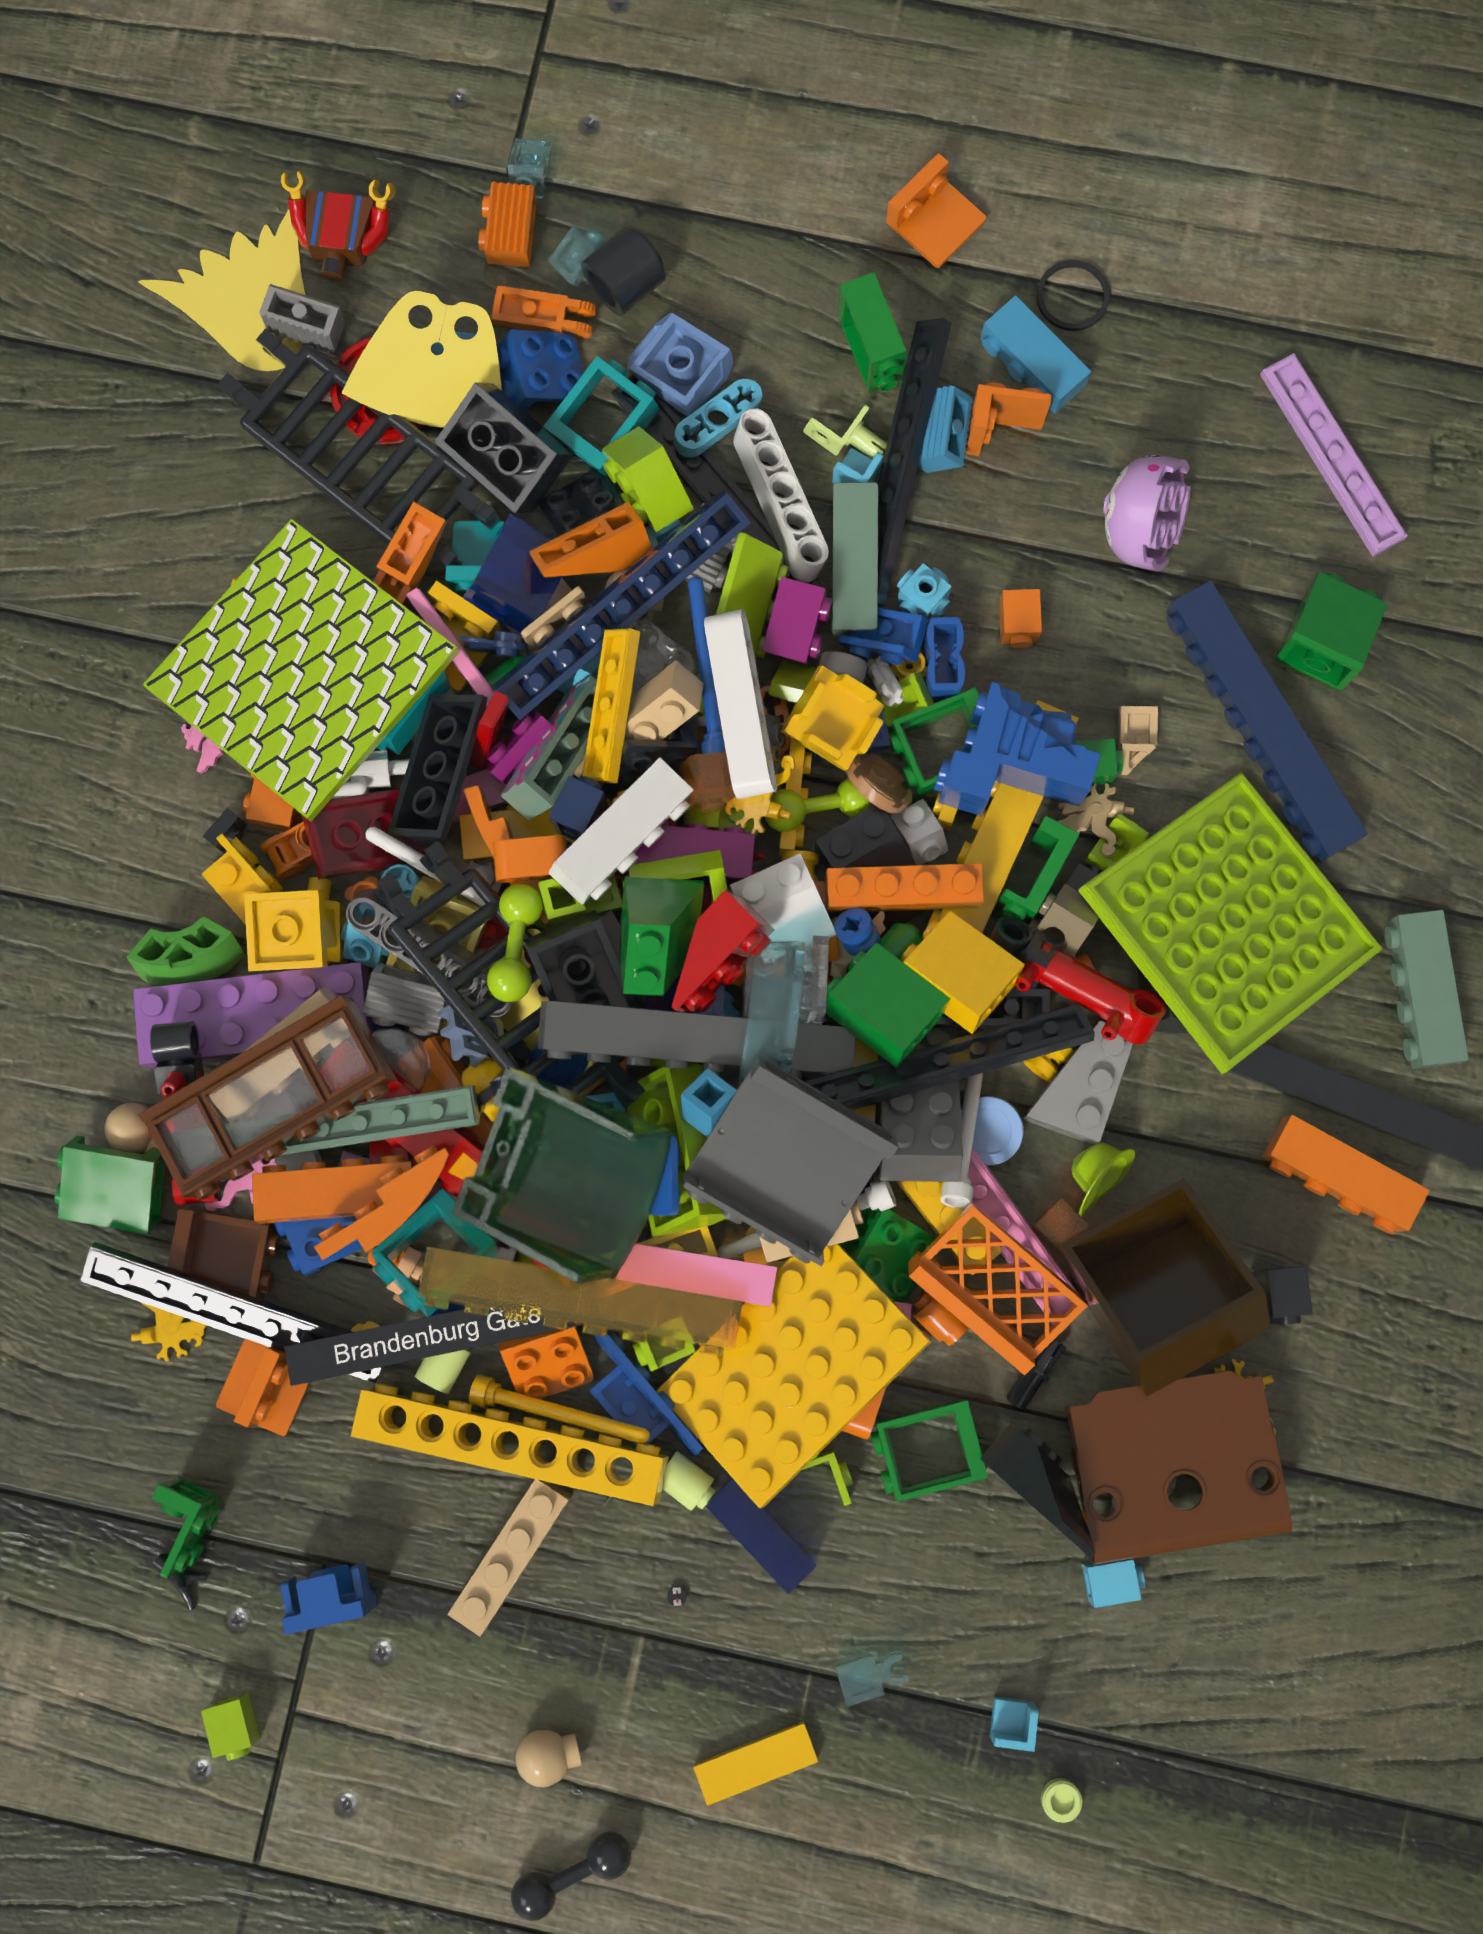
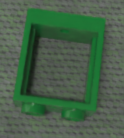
[837,272,907,393]
[887,688,979,797]
[870,1398,988,1502]

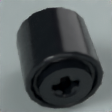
[581,226,666,316]

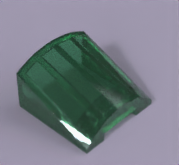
[452,1067,672,1284]

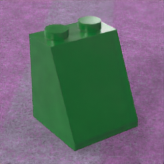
[1274,572,1388,691]
[619,877,704,995]

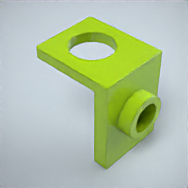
[802,1449,853,1506]

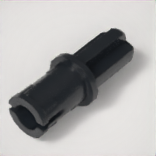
[1007,1339,1066,1410]

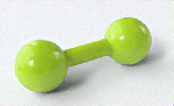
[764,777,874,832]
[487,883,543,1002]

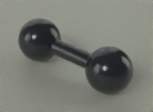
[511,1831,632,1921]

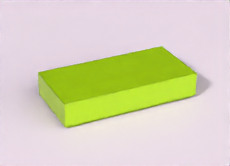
[769,659,817,703]

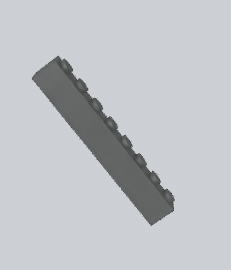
[537,1001,856,1079]

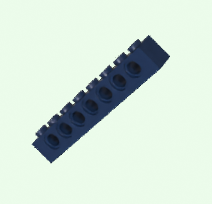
[491,492,751,720]

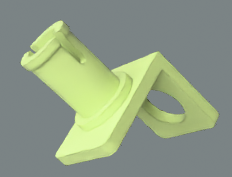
[803,404,888,460]

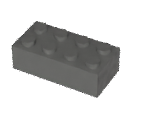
[878,1027,963,1182]

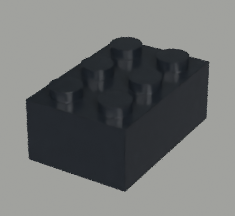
[435,382,574,513]

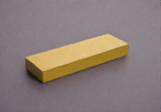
[693,1721,818,1806]

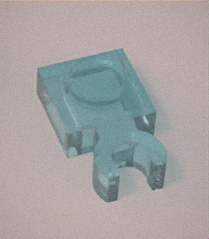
[835,1652,909,1707]

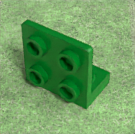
[839,1207,936,1303]
[152,1477,221,1579]

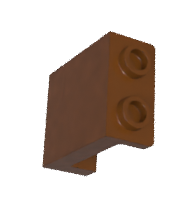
[167,1209,281,1300]

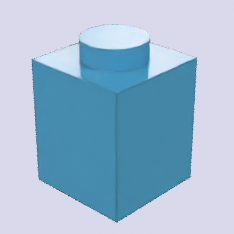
[681,1068,737,1137]

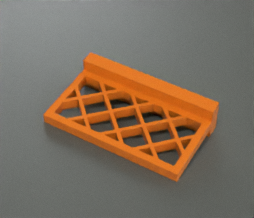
[908,1202,1088,1375]

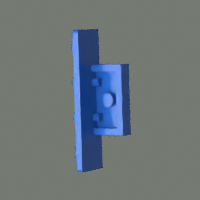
[589,1328,703,1456]

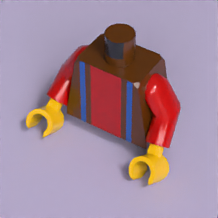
[281,171,396,281]

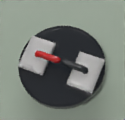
[667,1586,687,1607]

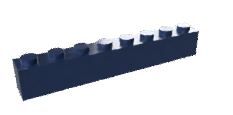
[1166,580,1368,863]

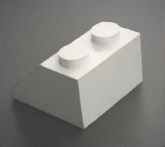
[730,854,836,966]

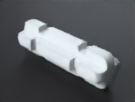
[867,656,904,706]

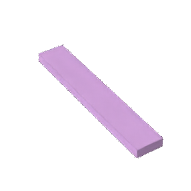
[1260,353,1408,557]

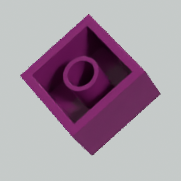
[762,577,833,665]

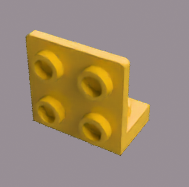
[428,581,502,692]
[202,833,284,925]

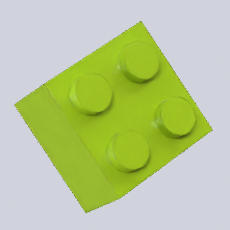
[602,426,694,532]

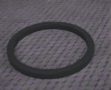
[1037,260,1110,331]

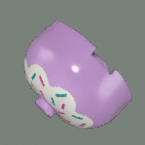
[1103,455,1191,572]

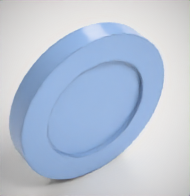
[961,1096,1024,1165]

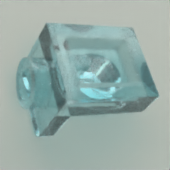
[508,138,551,199]
[548,226,606,286]

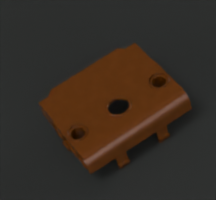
[1065,1370,1292,1565]

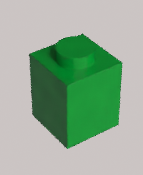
[1075,738,1123,785]

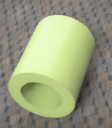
[415,1349,471,1394]
[662,1451,716,1511]

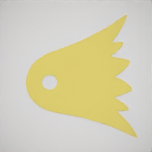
[138,210,307,372]

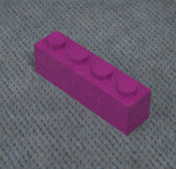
[614,821,755,887]

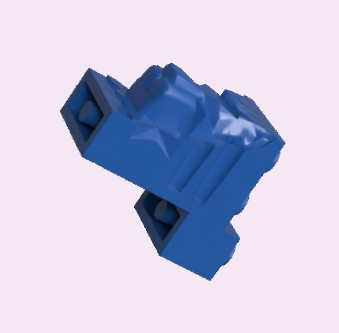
[934,682,1101,816]

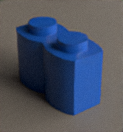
[924,617,965,702]

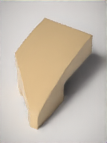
[1118,706,1158,775]

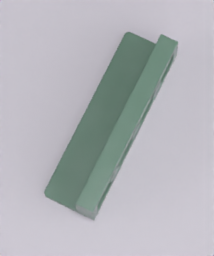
[832,483,878,638]

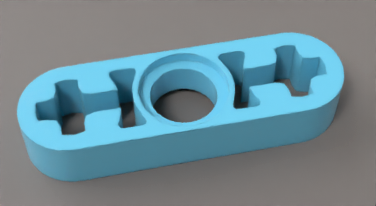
[673,379,762,457]

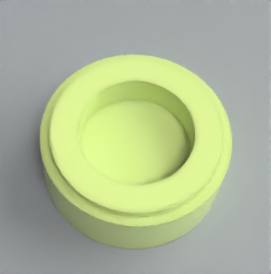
[1041,1778,1082,1823]

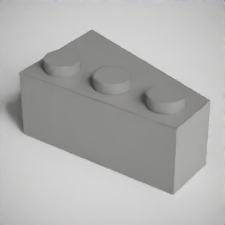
[1022,1021,1133,1145]

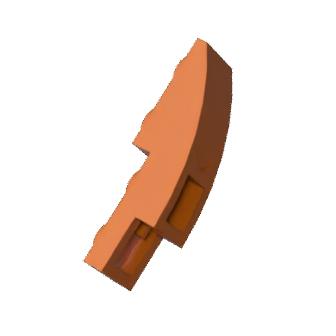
[314,1145,450,1260]

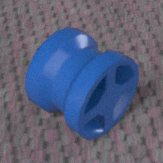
[834,908,880,956]

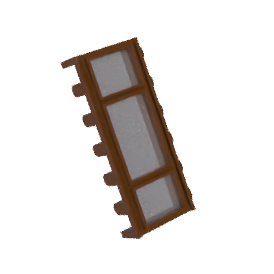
[138,995,397,1201]

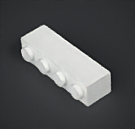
[548,758,693,905]

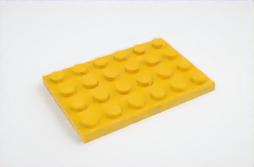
[657,1244,931,1509]

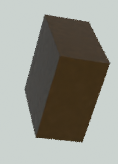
[1061,1178,1271,1397]

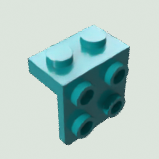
[445,521,527,597]

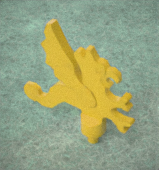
[722,756,795,834]
[131,1302,207,1362]

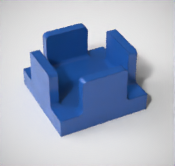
[280,1561,378,1635]

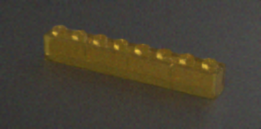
[417,1247,742,1356]

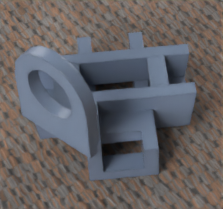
[438,1002,504,1068]

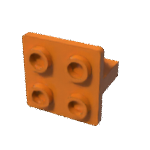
[216,1338,310,1436]

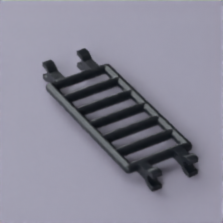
[218,329,500,569]
[372,841,646,1144]

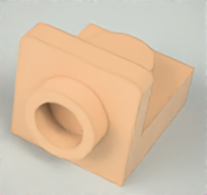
[386,1246,428,1307]

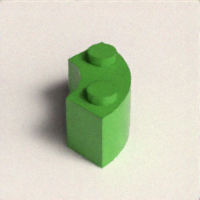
[126,916,245,986]

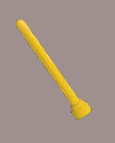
[469,1374,650,1444]

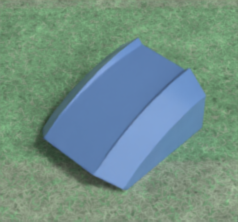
[627,313,734,417]

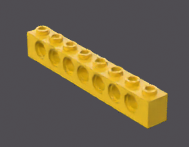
[351,1383,669,1506]

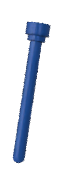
[688,576,727,760]

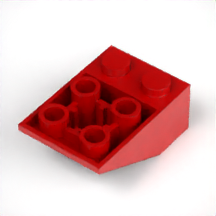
[672,890,775,1014]

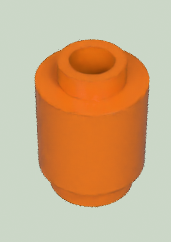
[913,1291,968,1346]

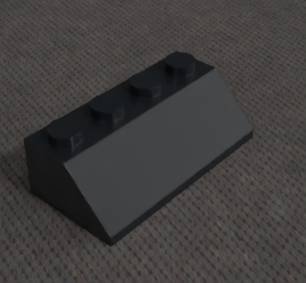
[387,695,488,851]

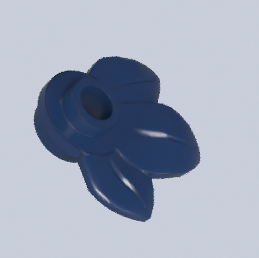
[460,631,527,657]

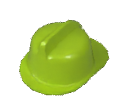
[1071,1142,1135,1217]

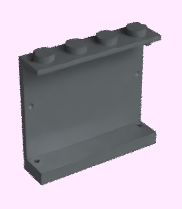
[683,1056,899,1266]

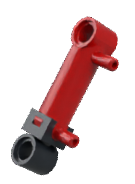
[989,916,1166,1045]
[150,1021,220,1205]

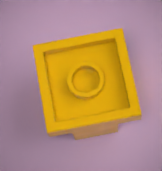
[781,665,885,771]
[244,890,336,971]

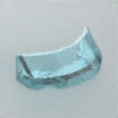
[737,941,805,1089]

